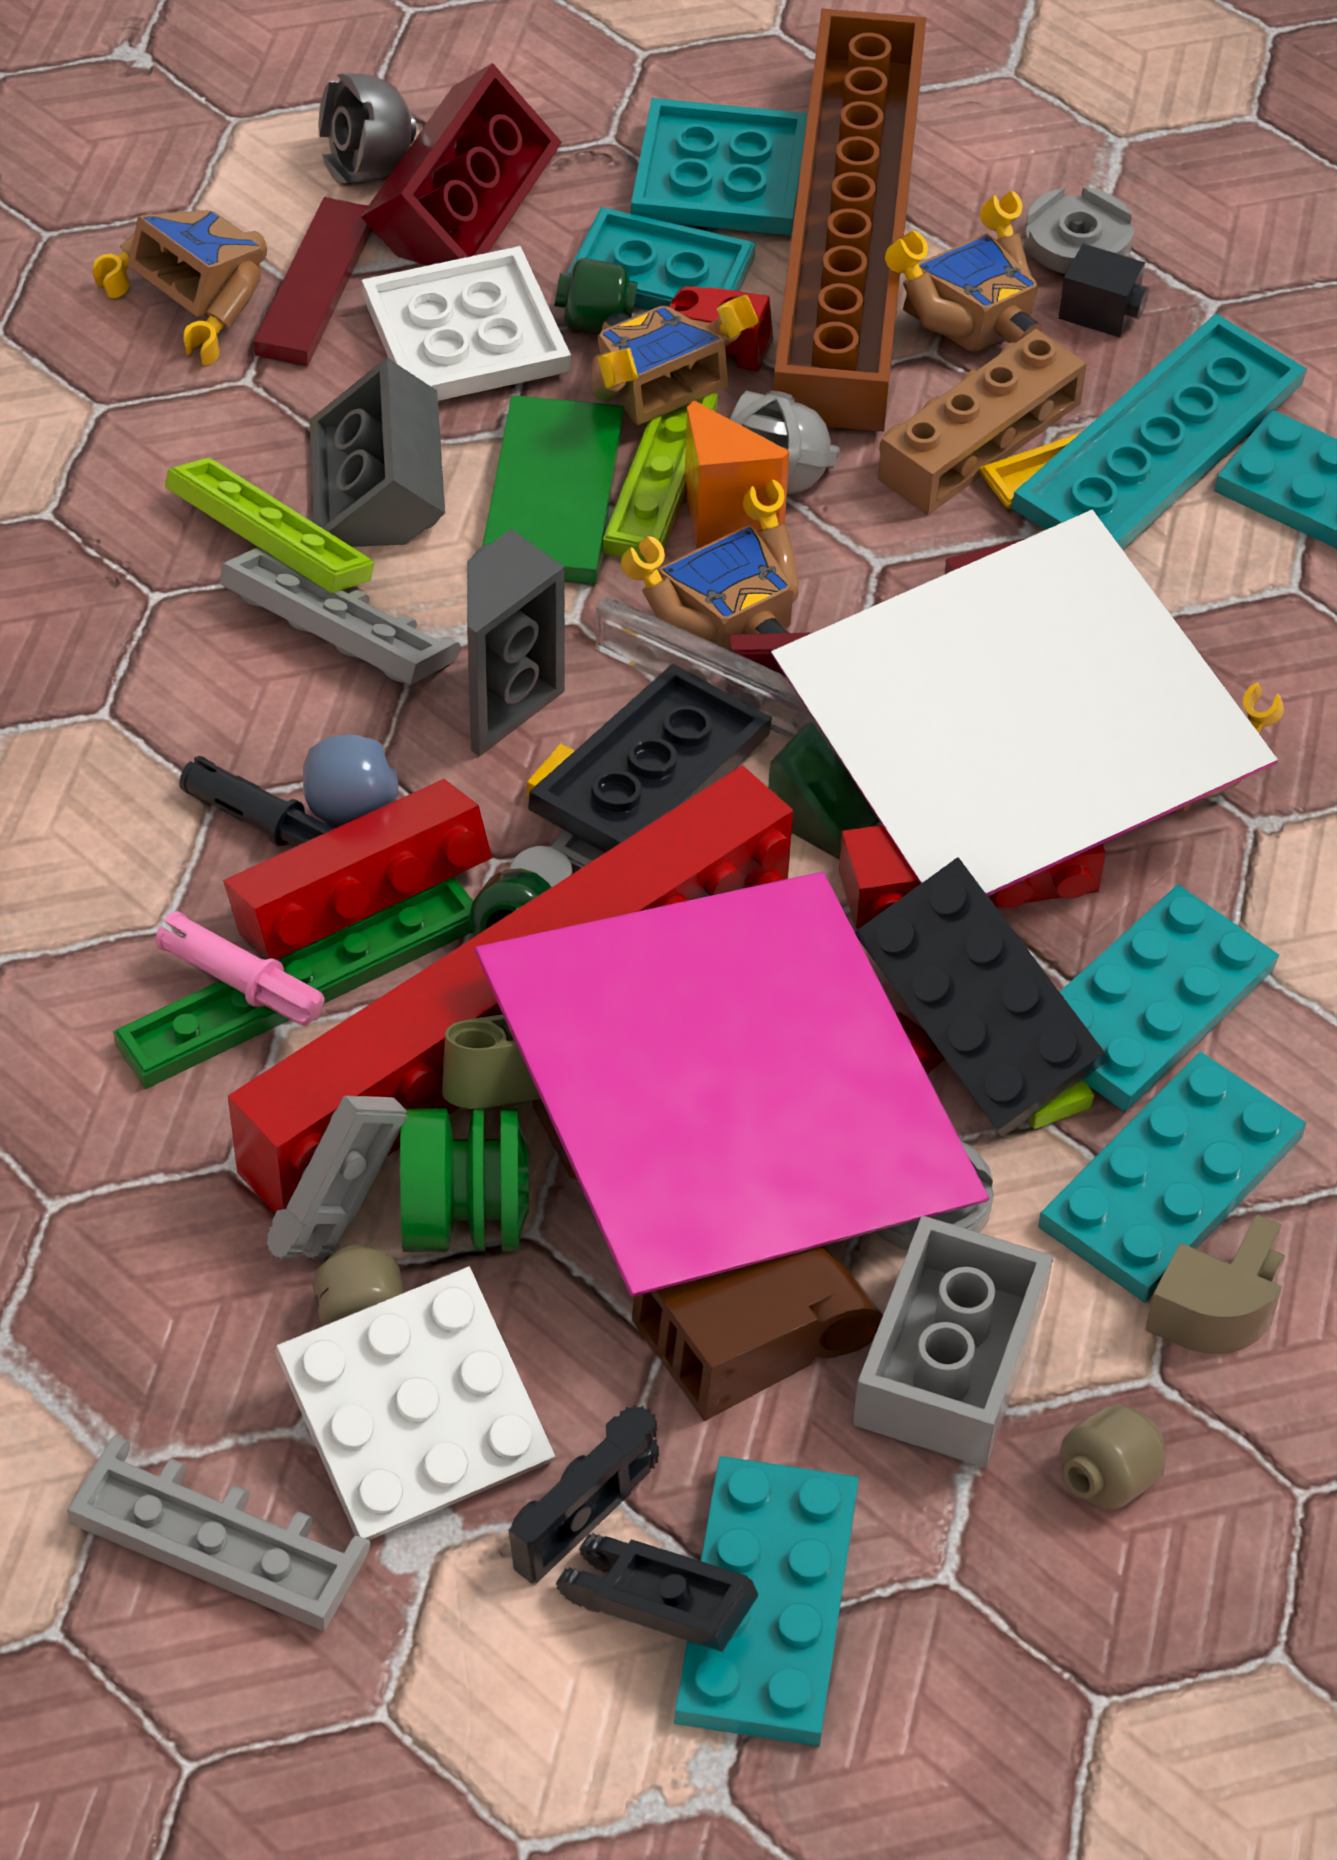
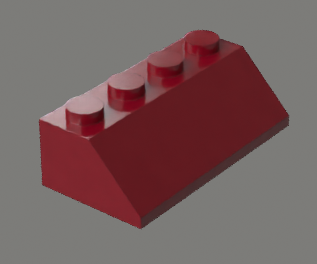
[361,63,562,266]

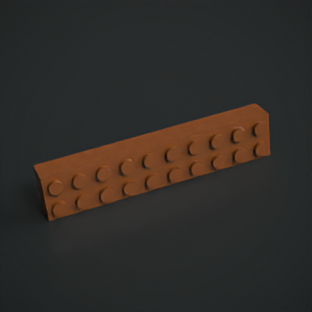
[773,8,926,432]

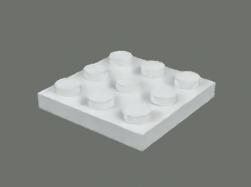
[362,246,571,401]
[275,1266,556,1540]

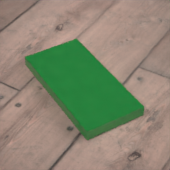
[482,395,624,584]

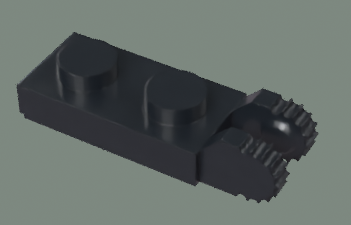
[508,1405,660,1583]
[555,1533,759,1652]

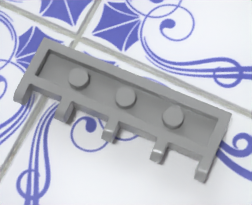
[219,547,460,685]
[67,1435,370,1632]

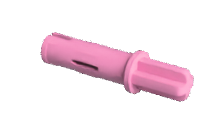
[156,911,325,1026]

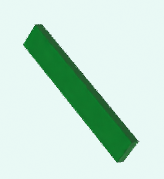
[113,877,473,1089]

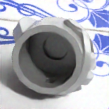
[730,390,841,494]

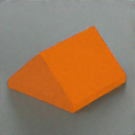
[685,401,790,548]

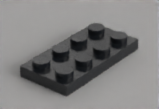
[528,663,772,853]
[855,857,1109,1137]

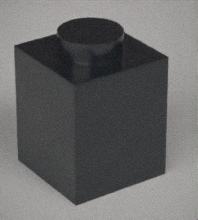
[1058,243,1149,338]

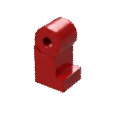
[669,286,773,371]

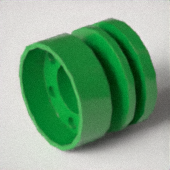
[400,1108,529,1252]

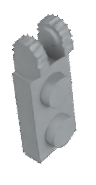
[266,1095,407,1260]

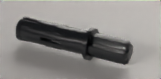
[179,756,335,846]

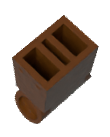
[631,1246,883,1421]

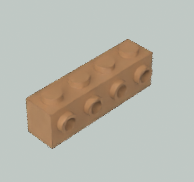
[878,329,1087,515]

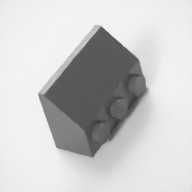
[310,357,445,547]
[467,529,565,757]

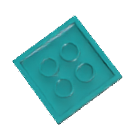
[631,98,808,235]

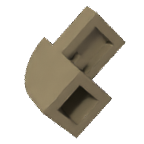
[1145,1214,1285,1354]

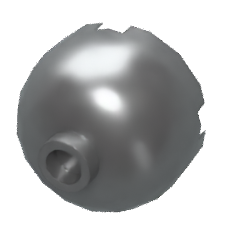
[318,73,416,183]

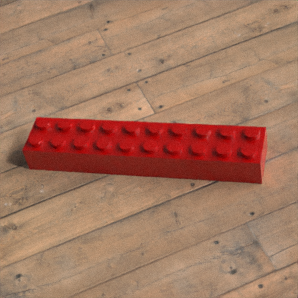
[228,765,793,1214]

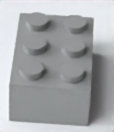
[853,1215,1054,1468]

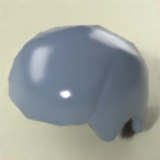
[303,734,399,828]

